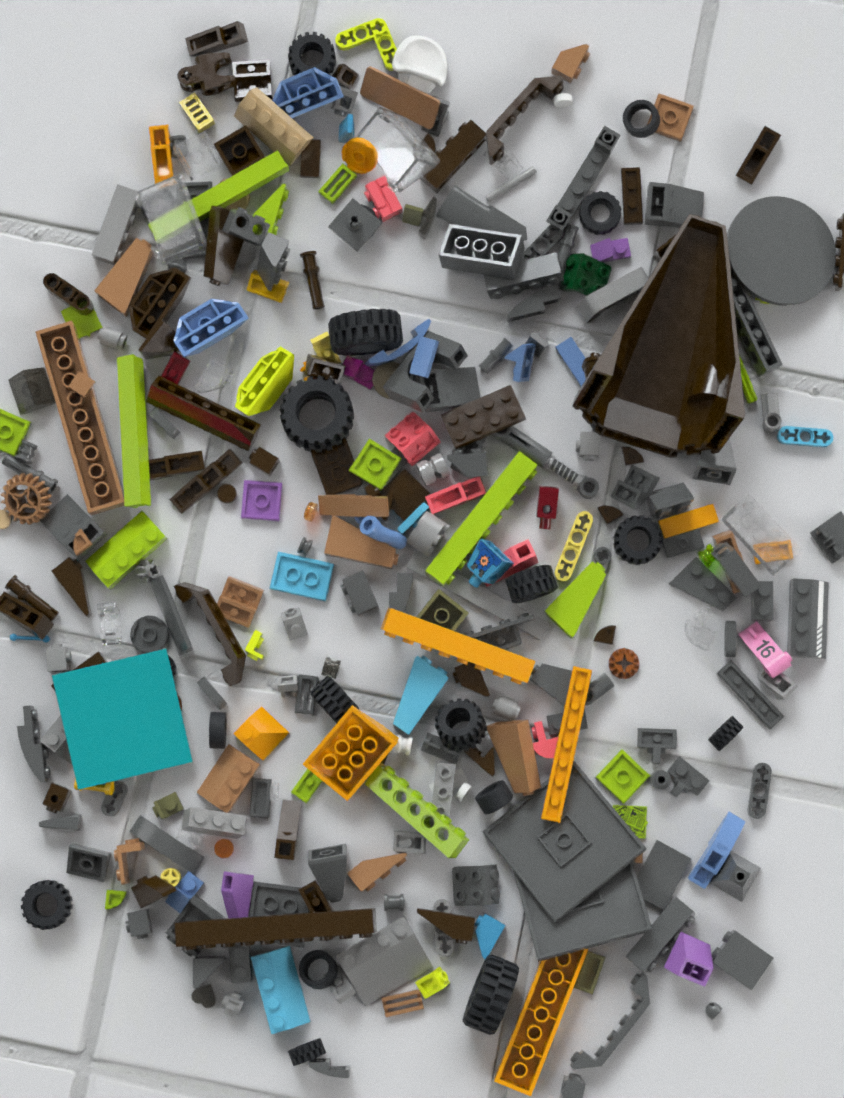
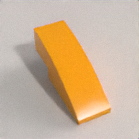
[149,124,174,184]

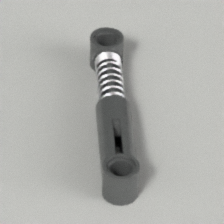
[493,426,599,499]

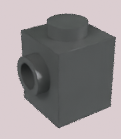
[125,909,153,939]

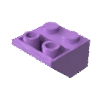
[664,932,713,987]

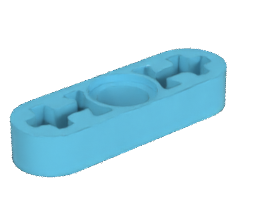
[777,426,833,447]

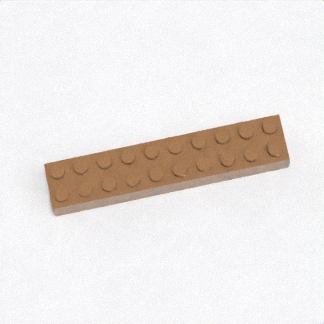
[35,321,125,516]

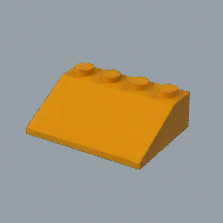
[303,706,399,801]

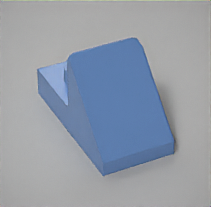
[504,343,536,382]
[165,871,204,913]

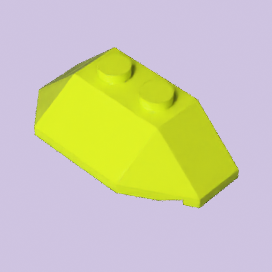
[235,346,295,416]

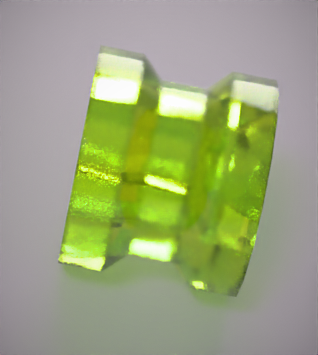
[697,544,716,568]

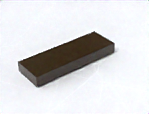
[621,167,643,225]

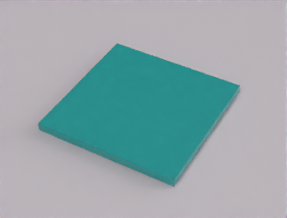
[52,649,193,790]

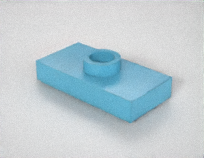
[397,502,429,535]

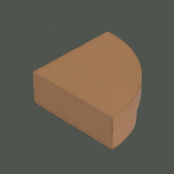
[73,529,93,556]

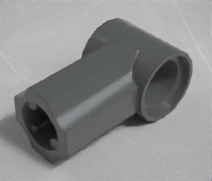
[585,673,615,706]

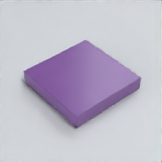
[241,480,282,521]

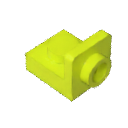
[245,630,264,661]
[415,967,450,999]

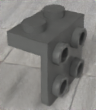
[452,864,500,906]

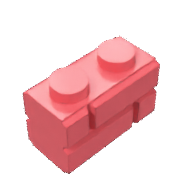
[364,176,403,222]

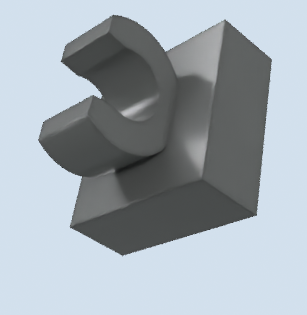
[525,332,549,358]

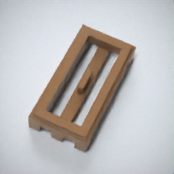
[382,989,424,1017]

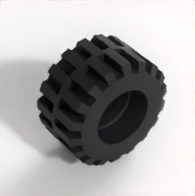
[288,32,336,75]
[613,515,663,565]
[505,565,558,603]
[310,676,359,724]
[435,698,487,752]
[21,880,73,930]

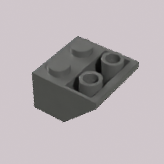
[257,232,290,291]

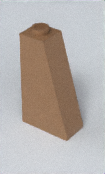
[94,238,154,317]
[324,516,399,569]
[487,720,541,796]

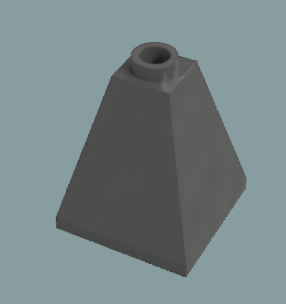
[693,438,736,485]
[308,844,347,903]
[709,851,761,902]

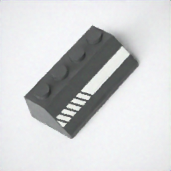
[787,578,829,659]

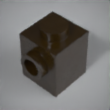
[42,783,72,814]

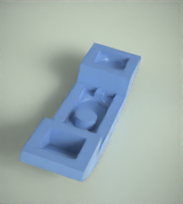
[365,319,431,366]

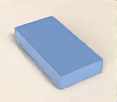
[409,336,439,378]

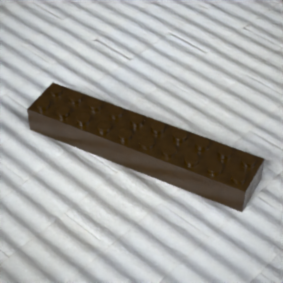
[175,908,377,950]

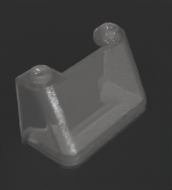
[355,107,440,193]
[135,173,207,265]

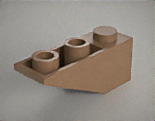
[347,852,407,892]

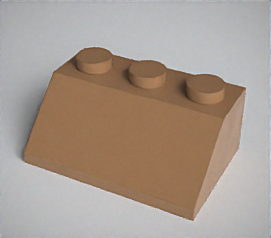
[197,744,261,813]

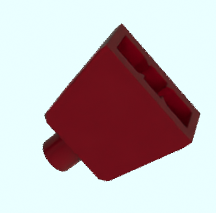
[536,485,559,530]

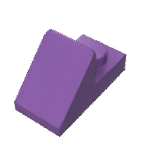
[590,238,631,263]

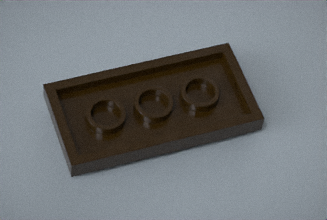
[441,385,526,450]

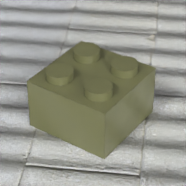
[416,589,469,631]

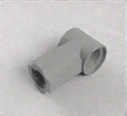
[761,393,782,433]

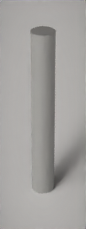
[485,166,537,202]

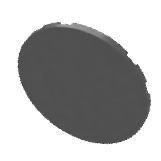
[727,196,836,306]

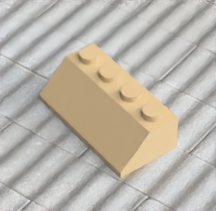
[234,87,314,166]

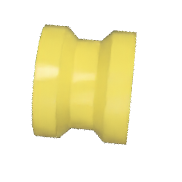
[160,868,181,887]

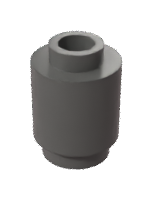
[650,770,671,790]

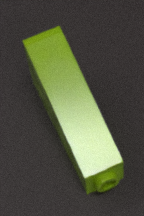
[544,561,606,639]

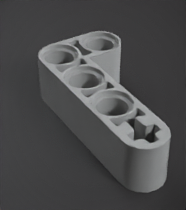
[577,267,649,323]

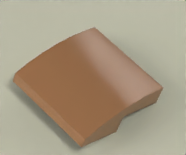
[217,576,264,628]

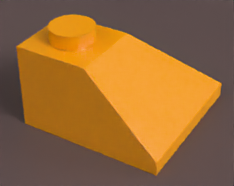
[234,706,289,761]

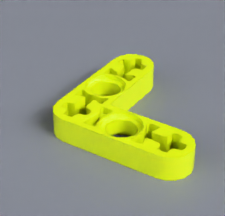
[335,18,397,71]

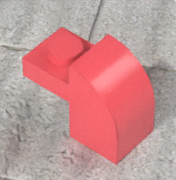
[531,721,558,759]

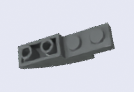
[17,705,51,783]

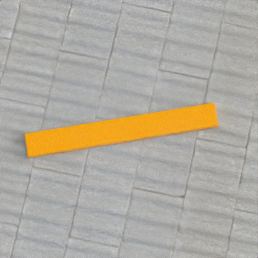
[541,666,592,823]

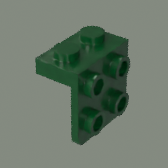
[560,253,612,297]

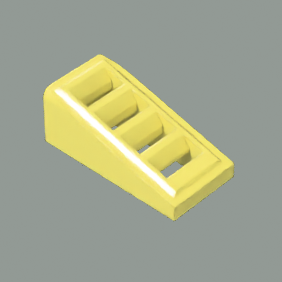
[179,92,215,134]

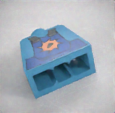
[467,539,514,588]

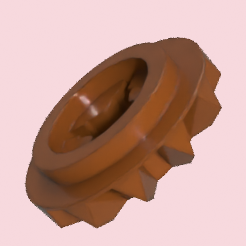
[609,648,640,679]

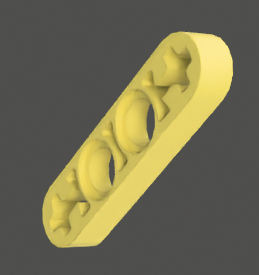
[554,511,593,582]

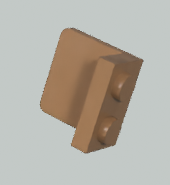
[114,838,145,885]

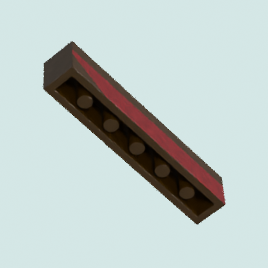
[146,375,261,451]

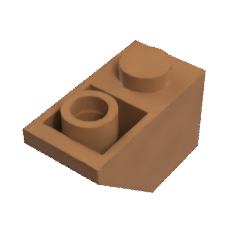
[551,44,590,83]

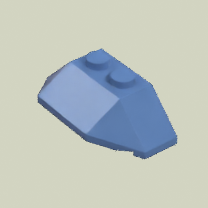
[272,67,344,118]
[174,299,249,358]

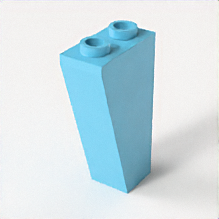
[393,655,449,735]

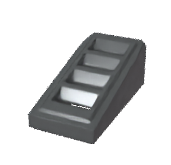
[39,814,81,830]

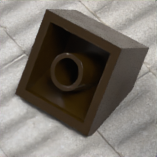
[214,125,265,176]

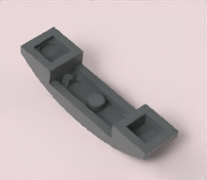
[130,815,205,874]

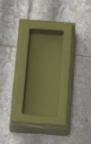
[574,951,606,995]

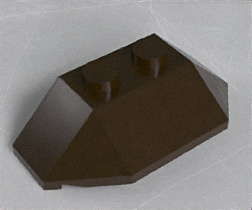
[129,267,191,339]

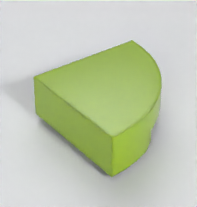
[105,890,127,909]

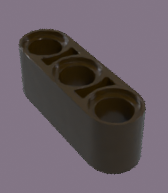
[43,273,94,315]

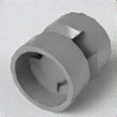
[416,453,450,486]

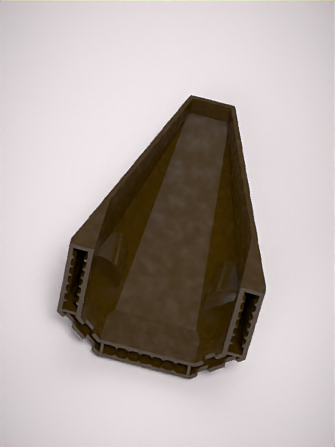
[572,214,745,458]

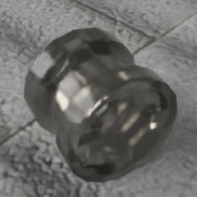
[321,657,341,679]

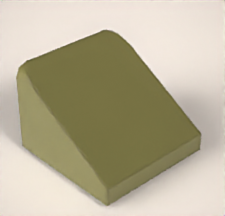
[402,204,423,226]

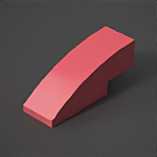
[425,476,487,514]

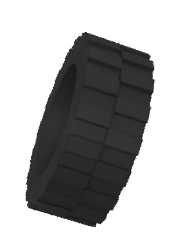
[579,191,622,235]

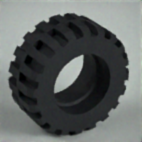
[328,309,403,356]
[280,376,354,453]
[462,955,519,1035]

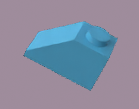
[474,913,506,959]

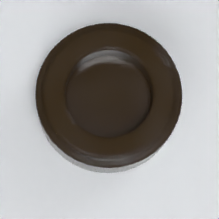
[217,484,237,504]

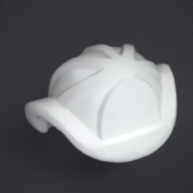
[392,35,448,94]

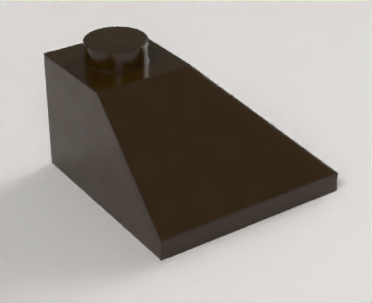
[138,320,179,359]

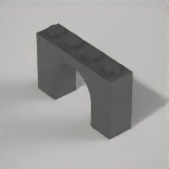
[383,331,468,413]

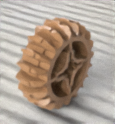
[1,473,52,525]

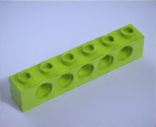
[365,765,469,858]

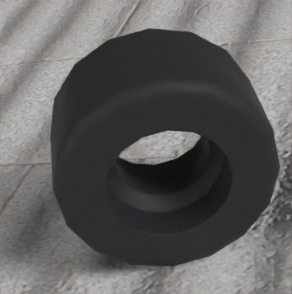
[475,780,513,814]

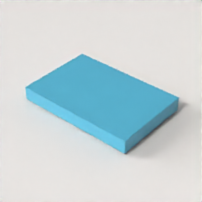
[269,552,334,602]

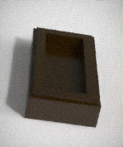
[300,139,321,178]

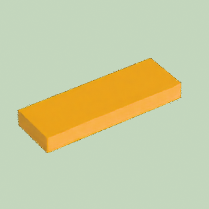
[658,504,719,539]

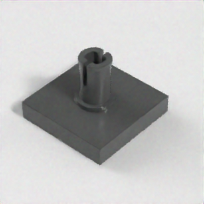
[328,198,382,252]

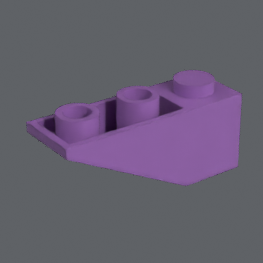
[221,871,254,918]

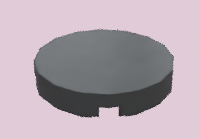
[130,615,169,653]

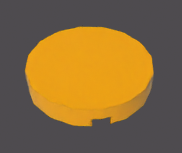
[341,137,378,174]

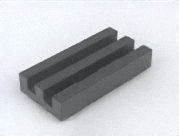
[294,674,319,715]

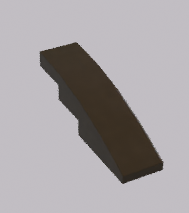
[169,449,243,514]
[149,450,205,481]

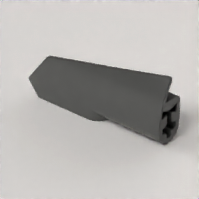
[436,186,527,241]

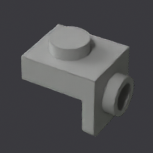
[281,607,308,640]

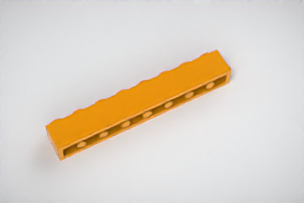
[381,607,535,685]

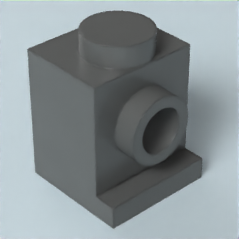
[331,86,358,117]

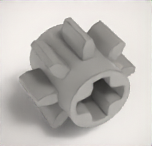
[136,560,160,583]
[221,991,244,1017]

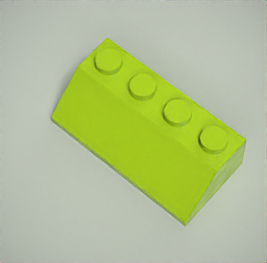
[85,511,168,590]

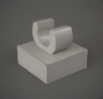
[278,675,298,698]

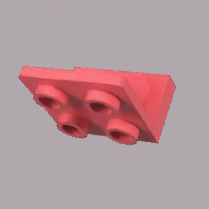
[385,412,441,466]

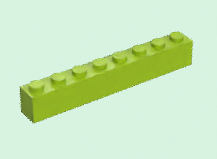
[425,451,537,587]

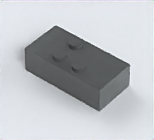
[439,224,525,279]

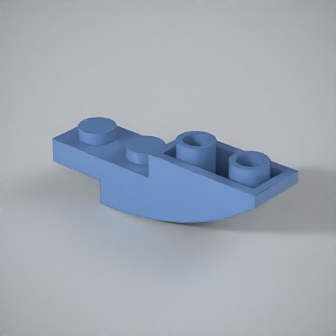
[688,811,745,889]

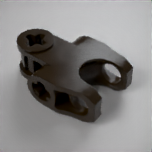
[177,52,237,96]

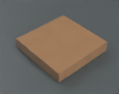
[647,93,694,142]

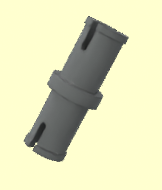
[479,338,513,374]

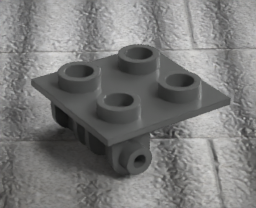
[810,511,844,564]

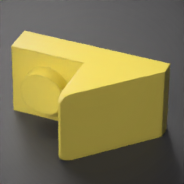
[310,332,342,363]

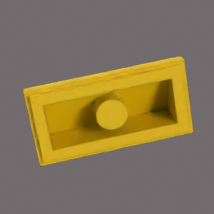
[246,270,289,303]

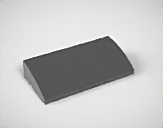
[151,575,193,656]

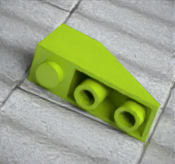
[253,183,289,235]

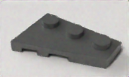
[669,557,737,611]

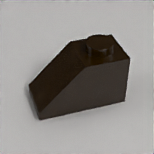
[452,662,490,697]
[131,875,177,908]

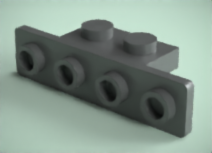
[463,613,535,650]

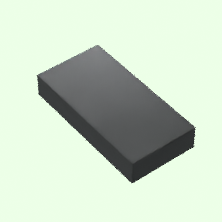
[250,778,272,818]

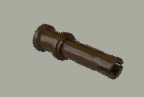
[300,251,325,310]
[5,575,59,622]

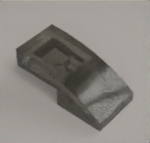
[418,196,437,240]

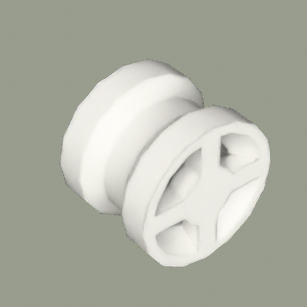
[394,734,413,756]

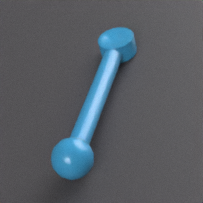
[10,633,50,643]

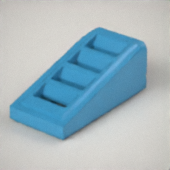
[338,114,354,143]

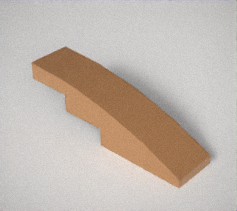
[318,494,389,517]

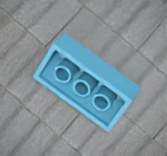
[251,946,311,1034]

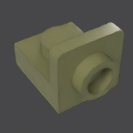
[152,792,184,819]

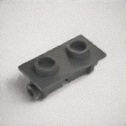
[421,733,462,764]

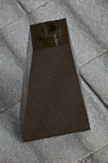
[203,206,244,286]

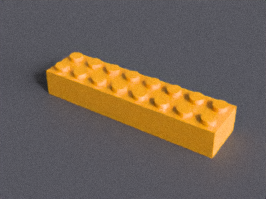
[494,948,589,1096]

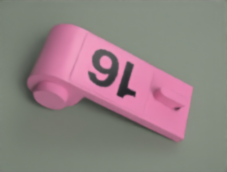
[738,622,793,679]

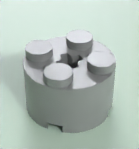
[407,511,450,557]

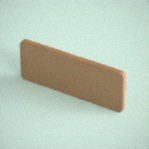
[360,66,440,129]

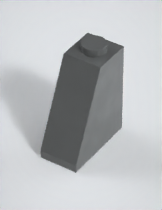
[530,663,572,707]

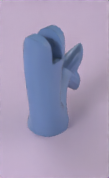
[354,516,407,549]

